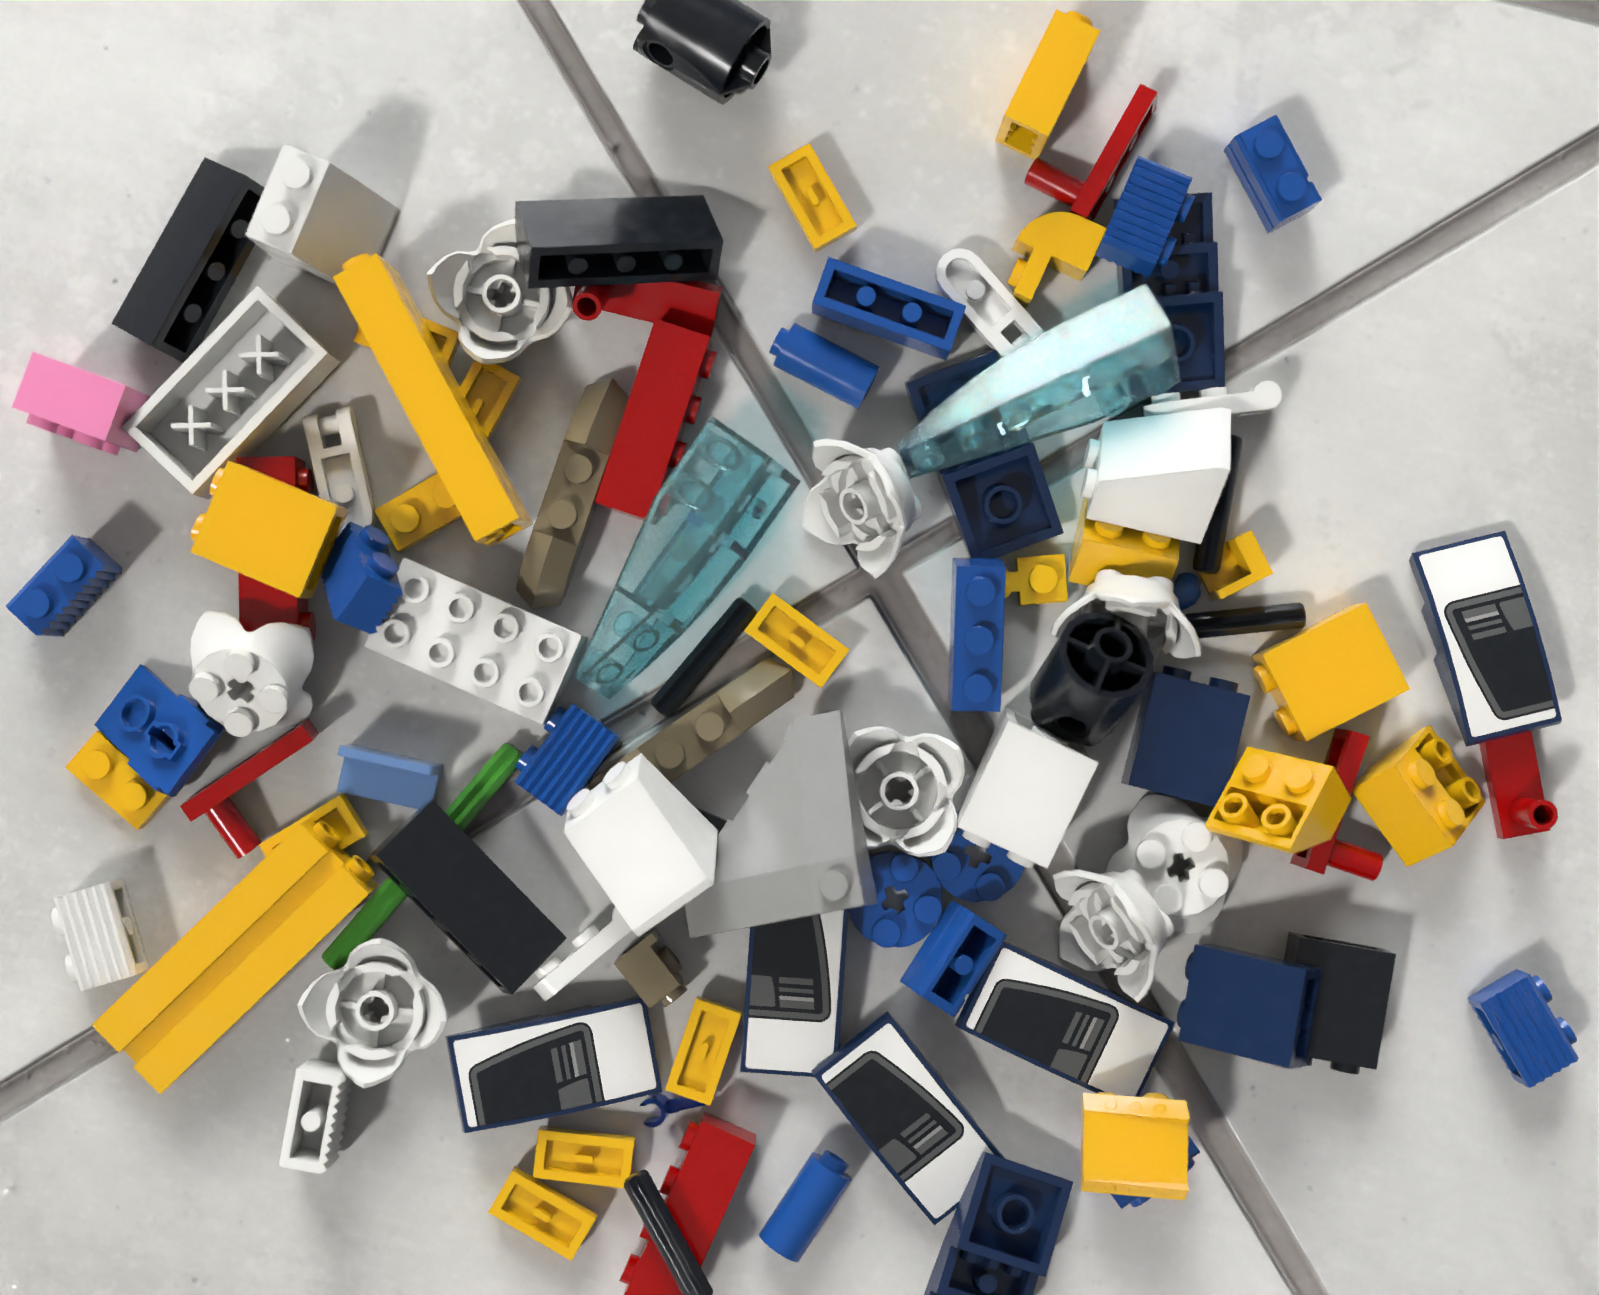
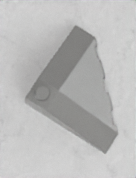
[684,710,878,938]

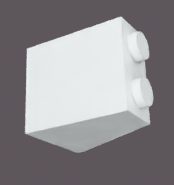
[245,144,399,285]
[1080,407,1231,544]
[957,707,1099,869]
[563,753,718,937]

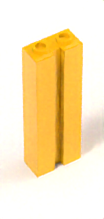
[333,253,534,547]
[92,818,379,1094]

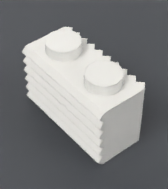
[51,878,149,991]
[279,1059,353,1174]

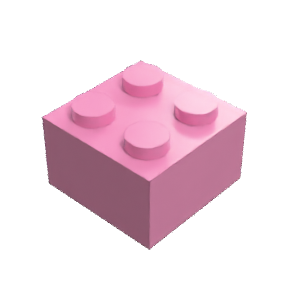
[12,352,151,455]

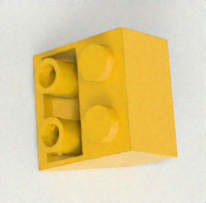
[1068,498,1180,586]
[1352,725,1486,867]
[1205,746,1352,854]

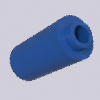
[769,323,880,410]
[759,1150,852,1262]

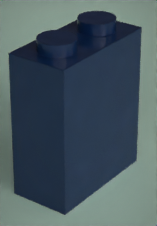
[1121,665,1251,807]
[1177,944,1323,1069]

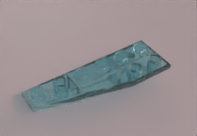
[896,284,1181,479]
[574,416,801,699]

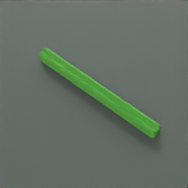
[322,743,523,970]

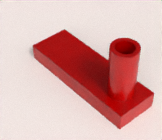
[1024,84,1158,222]
[572,281,723,337]
[180,718,319,859]
[1290,728,1383,881]
[1479,731,1558,839]

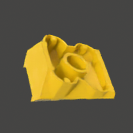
[1080,1092,1190,1201]

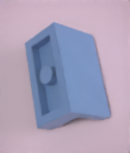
[337,744,444,809]

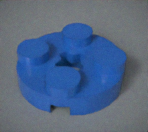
[930,809,1024,902]
[849,851,943,948]

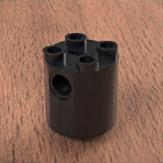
[633,0,772,105]
[1029,611,1154,747]

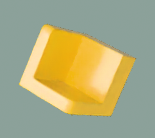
[1192,530,1273,601]

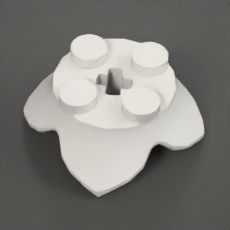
[427,219,573,365]
[801,439,922,579]
[1050,569,1202,663]
[189,611,314,737]
[848,726,965,857]
[1105,794,1243,934]
[1052,869,1174,1003]
[297,938,448,1089]

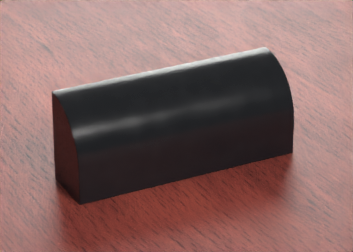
[111,157,265,363]
[515,195,723,289]
[368,800,567,995]

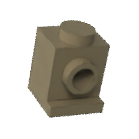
[614,928,687,1009]

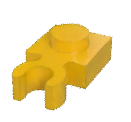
[1005,554,1068,606]

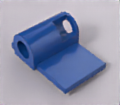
[94,664,226,797]

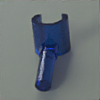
[640,1093,706,1127]

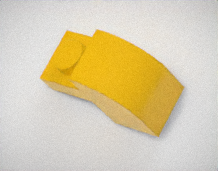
[1007,212,1107,308]

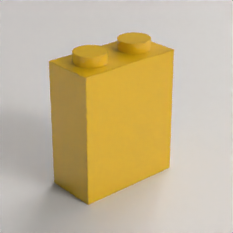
[995,9,1101,160]
[190,461,349,599]
[1252,603,1410,742]

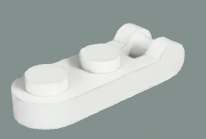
[935,248,1050,373]
[1143,381,1282,419]
[303,406,376,538]
[533,907,632,1001]

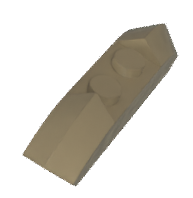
[516,378,629,609]
[589,658,794,791]

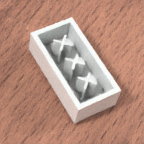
[122,286,340,500]
[364,557,588,725]

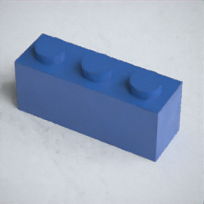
[812,257,966,361]
[948,558,1006,712]

